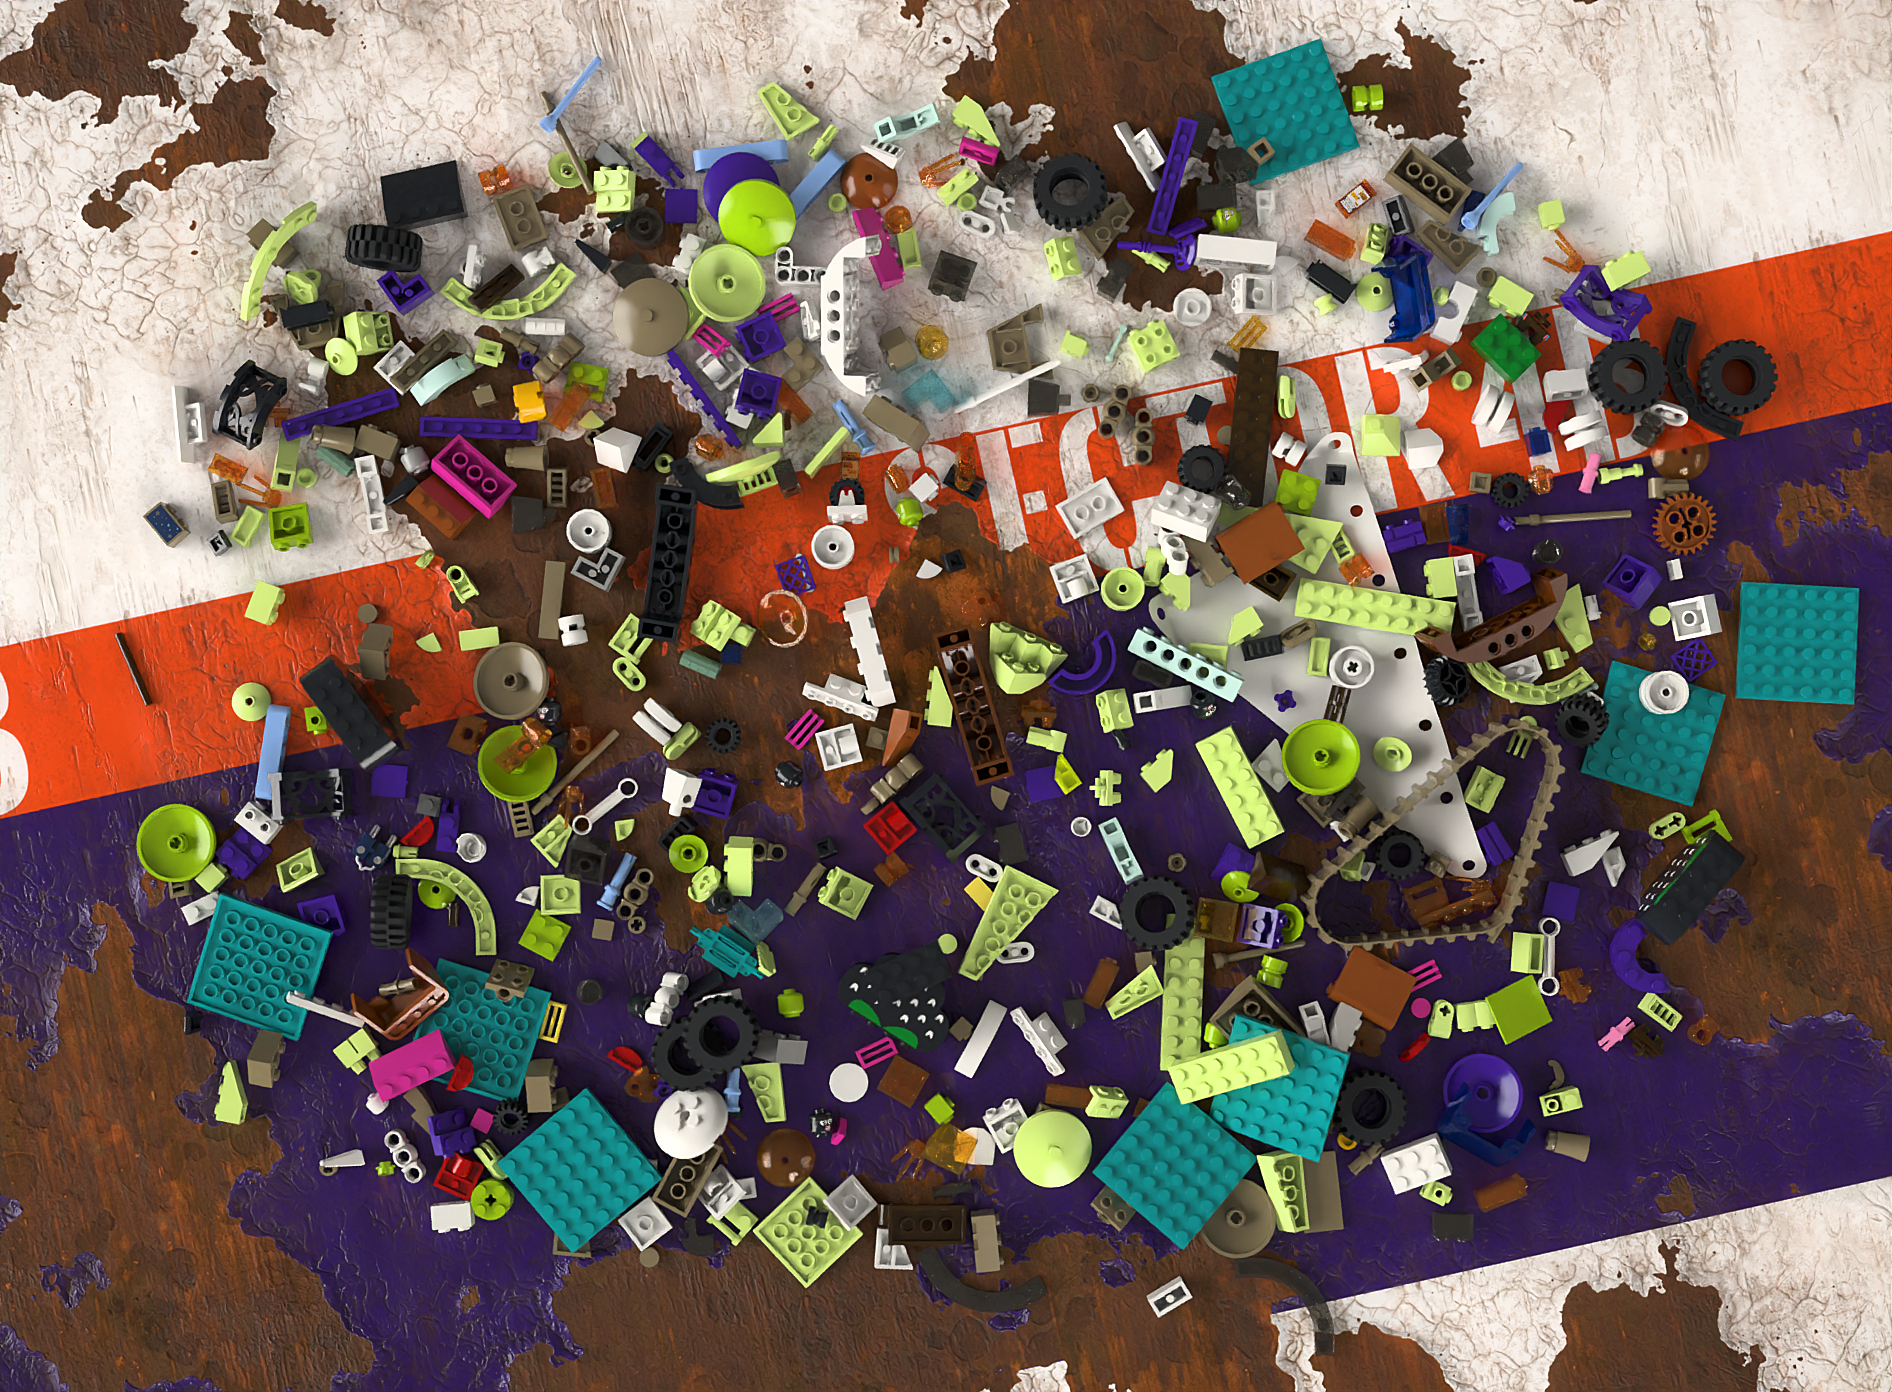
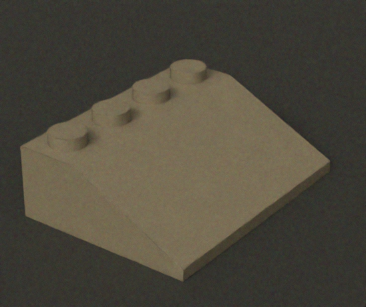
[1209,975,1306,1040]

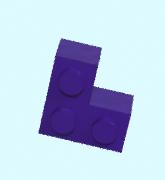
[376,269,435,316]

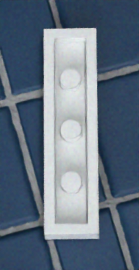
[286,990,364,1028]

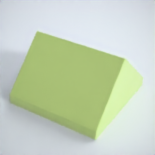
[752,412,785,448]
[276,847,325,893]

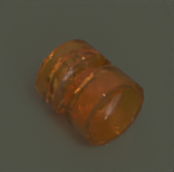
[478,163,513,197]
[1338,552,1375,589]
[873,851,910,888]

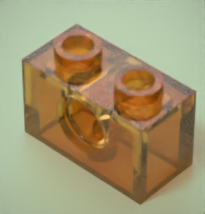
[447,710,488,756]

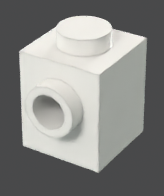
[908,473,939,504]

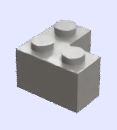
[571,547,626,592]
[753,1029,808,1064]

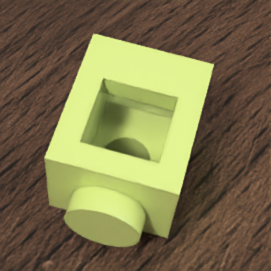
[1060,330,1091,359]
[474,338,505,367]
[730,622,756,647]
[1419,1180,1453,1206]

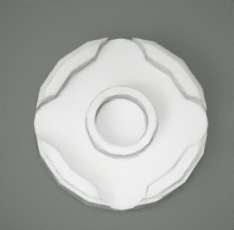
[1173,288,1212,327]
[829,1062,868,1102]

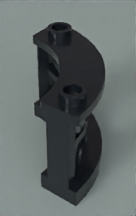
[212,359,288,450]
[669,458,745,510]
[267,768,355,824]
[899,772,987,864]

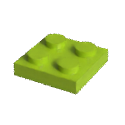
[1274,469,1321,517]
[518,909,572,962]

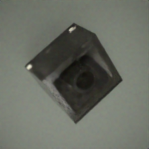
[564,833,613,886]

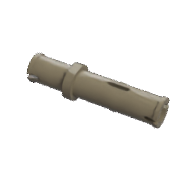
[784,862,827,917]

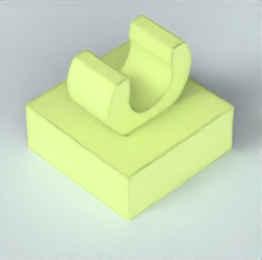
[1543,647,1569,670]

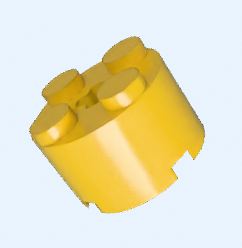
[513,380,548,423]

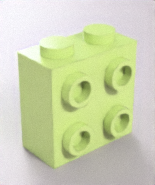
[1127,319,1180,374]

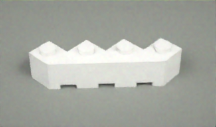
[843,596,896,708]

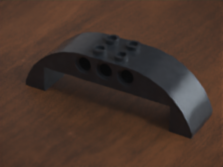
[637,483,698,643]

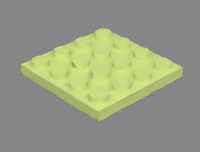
[753,1176,863,1288]

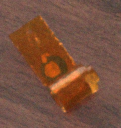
[493,717,552,774]

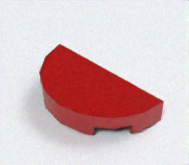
[1542,400,1570,436]
[1448,543,1487,567]
[400,815,435,847]
[1398,1031,1431,1063]
[606,1046,643,1076]
[446,1053,474,1091]

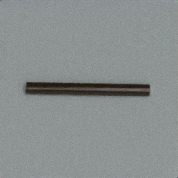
[114,632,153,706]

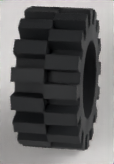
[1491,472,1529,509]
[705,718,742,754]
[492,1097,531,1136]

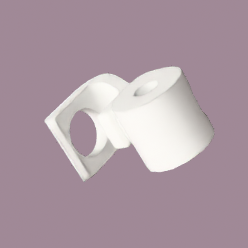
[299,357,329,396]

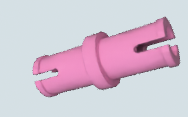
[1579,452,1602,493]
[1598,1017,1635,1051]

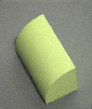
[1511,932,1544,974]

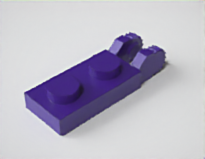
[634,135,685,188]
[436,797,461,853]

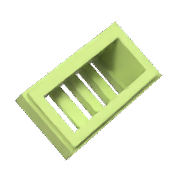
[737,466,779,496]
[1330,527,1359,567]
[1638,993,1683,1032]

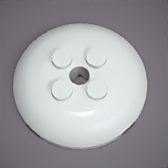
[654,1086,728,1159]

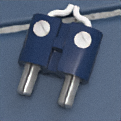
[352,825,398,871]

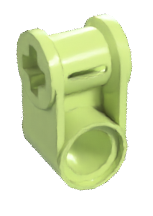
[446,566,480,604]
[1428,999,1454,1039]

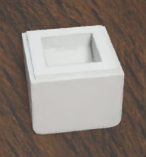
[1000,213,1020,236]

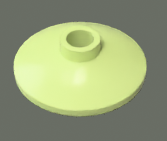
[548,152,587,188]
[1356,273,1395,312]
[325,338,358,375]
[232,682,271,721]
[1373,736,1412,772]

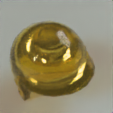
[915,325,949,361]

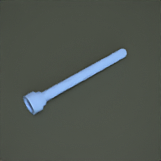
[539,57,602,133]
[1461,162,1523,229]

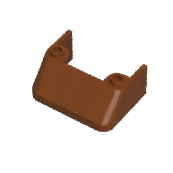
[351,946,449,1041]

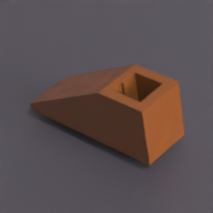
[882,708,923,768]

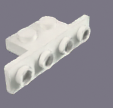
[1114,122,1167,192]
[171,385,208,464]
[802,673,879,721]
[1010,1007,1068,1076]

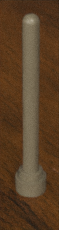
[1213,939,1306,969]

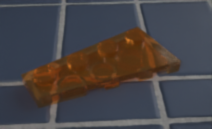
[1417,889,1498,929]

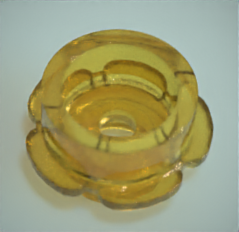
[1638,632,1657,651]

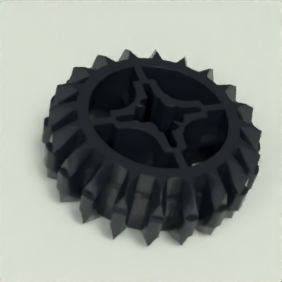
[1423,655,1472,707]

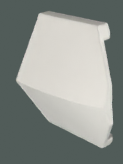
[1403,428,1444,470]
[954,1127,996,1165]

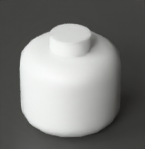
[366,1092,389,1114]

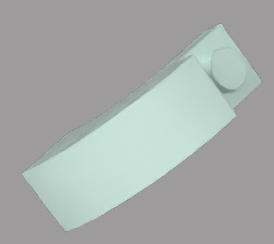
[873,103,942,143]
[1476,192,1516,257]
[410,354,476,406]
[1098,817,1144,885]

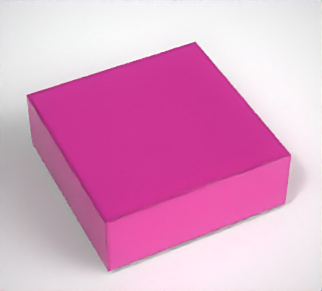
[470,1107,493,1134]

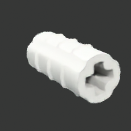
[526,317,567,336]

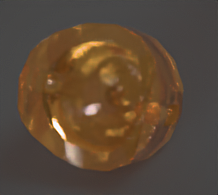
[885,206,912,234]

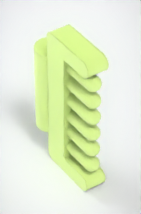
[754,939,776,977]

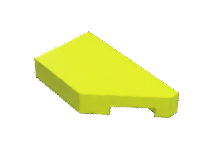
[1054,754,1082,794]

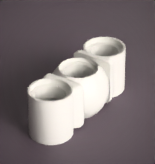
[1158,526,1189,575]
[645,972,689,1026]
[385,1129,426,1183]

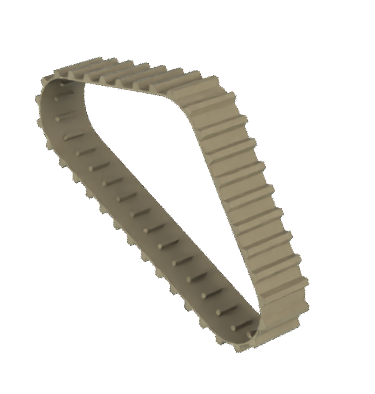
[1300,718,1565,951]

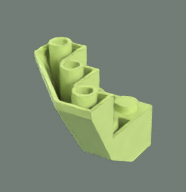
[989,622,1068,694]

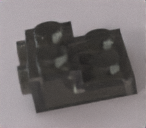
[928,250,978,302]

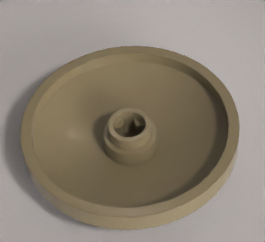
[613,278,690,357]
[473,642,549,720]
[1199,1179,1276,1258]

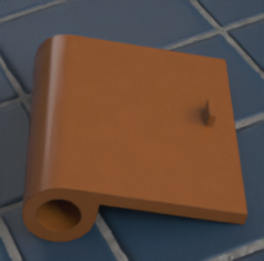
[1213,500,1305,585]
[1326,945,1417,1031]

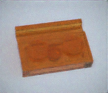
[1418,502,1454,545]

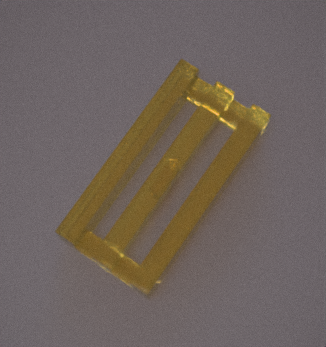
[1227,315,1267,355]

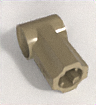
[1648,478,1689,499]

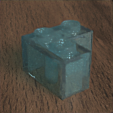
[901,369,956,414]
[726,898,784,946]

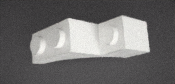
[1299,1001,1331,1046]

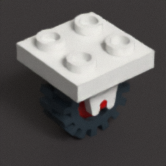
[827,478,868,525]

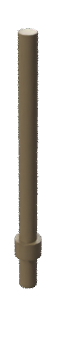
[539,91,594,195]
[1514,510,1631,526]
[530,729,620,815]

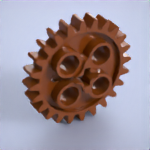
[1652,492,1717,555]

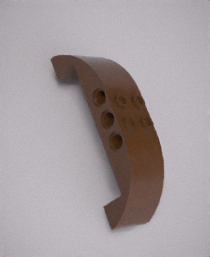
[1414,566,1568,663]
[932,624,1015,786]

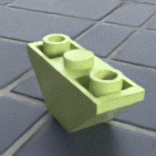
[1360,222,1389,265]

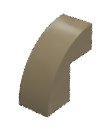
[1408,347,1462,393]

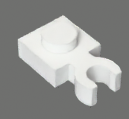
[979,185,1015,213]

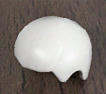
[456,833,486,863]

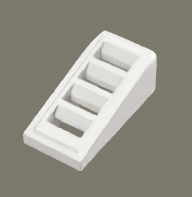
[861,135,906,169]
[319,1149,365,1167]

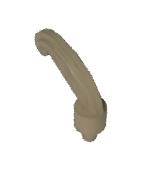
[1548,1060,1564,1090]

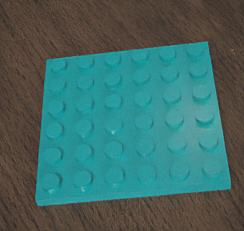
[1211,38,1360,186]
[1735,582,1859,705]
[1579,661,1726,807]
[187,893,333,1041]
[413,958,552,1102]
[1209,1013,1351,1162]
[1092,1082,1258,1250]
[497,1087,663,1253]

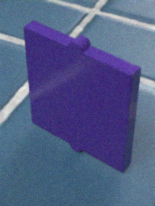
[665,187,698,225]
[1167,217,1207,239]
[370,764,409,798]
[1024,765,1064,802]
[1541,881,1580,921]

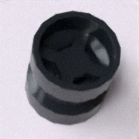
[805,1205,829,1229]

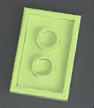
[804,426,850,479]

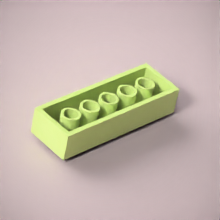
[1195,725,1285,849]
[1168,1029,1295,1104]

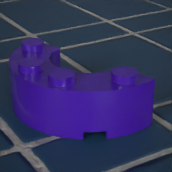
[1047,630,1116,695]
[1609,917,1670,994]

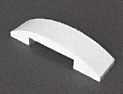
[354,455,389,535]
[1452,554,1483,632]
[954,1000,1007,1078]

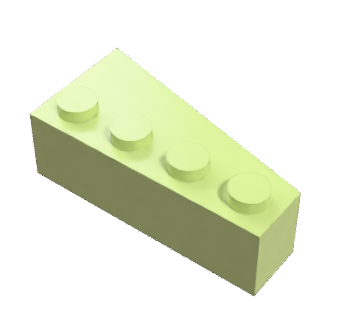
[1256,1149,1309,1232]

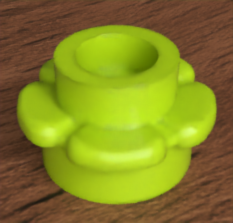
[376,1161,395,1176]

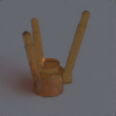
[918,154,961,189]
[1543,229,1585,274]
[234,475,282,509]
[556,786,586,829]
[1445,875,1490,910]
[715,1118,747,1165]
[891,1139,929,1183]

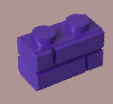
[1381,518,1426,554]
[1474,820,1515,866]

